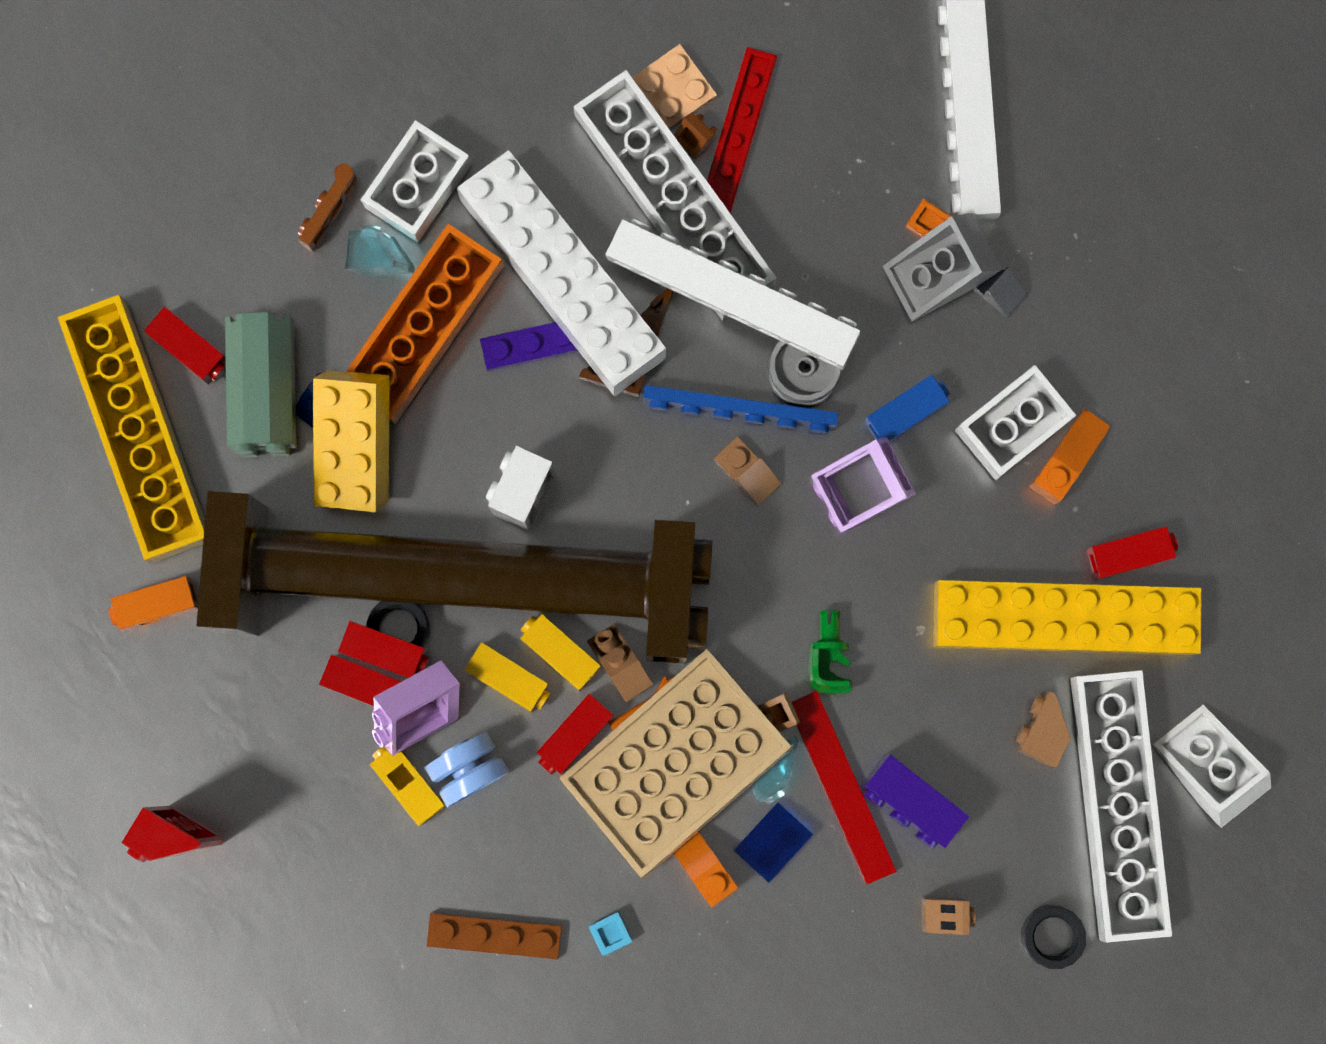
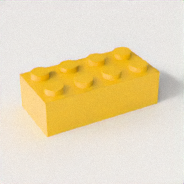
[313,370,389,512]

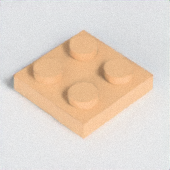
[632,44,717,130]

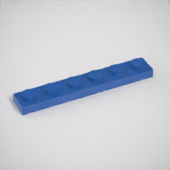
[643,385,838,434]

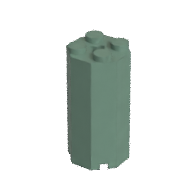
[225,312,296,457]

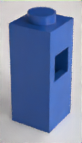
[864,375,950,442]

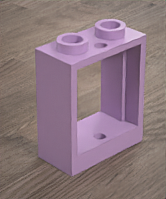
[811,437,916,533]
[372,660,460,756]

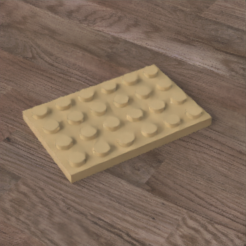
[559,649,793,879]

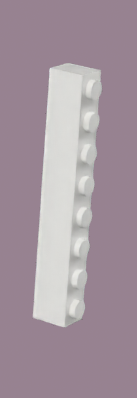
[938,0,1001,221]
[605,219,861,370]

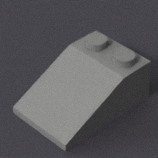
[883,214,1002,321]

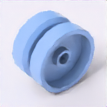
[424,732,510,808]

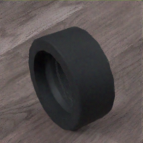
[366,601,429,647]
[1021,905,1086,969]

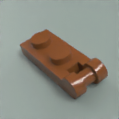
[298,164,357,252]

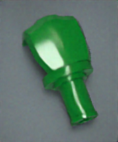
[809,610,853,695]

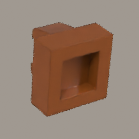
[674,113,717,158]

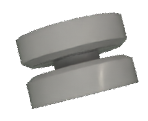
[768,341,840,408]

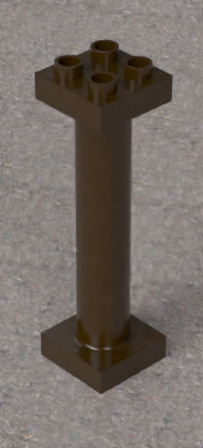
[196,491,713,664]

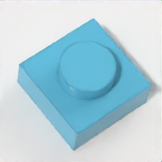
[588,912,633,956]

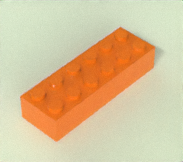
[346,224,504,425]

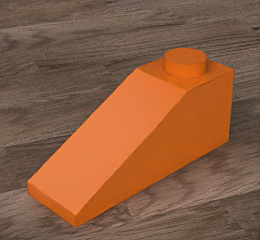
[1029,408,1111,505]
[673,832,739,908]

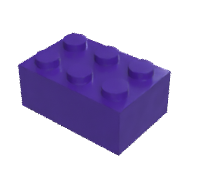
[861,754,969,849]

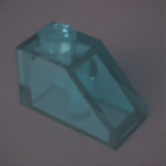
[345,225,415,276]
[749,735,799,805]

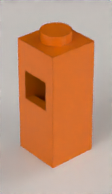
[108,576,198,631]

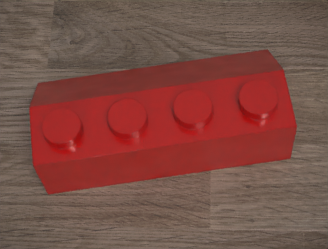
[121,806,224,863]

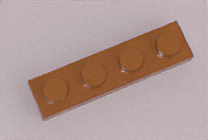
[427,913,562,959]

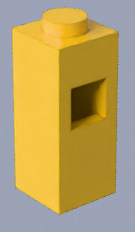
[520,614,601,691]
[464,642,551,712]
[369,746,446,826]

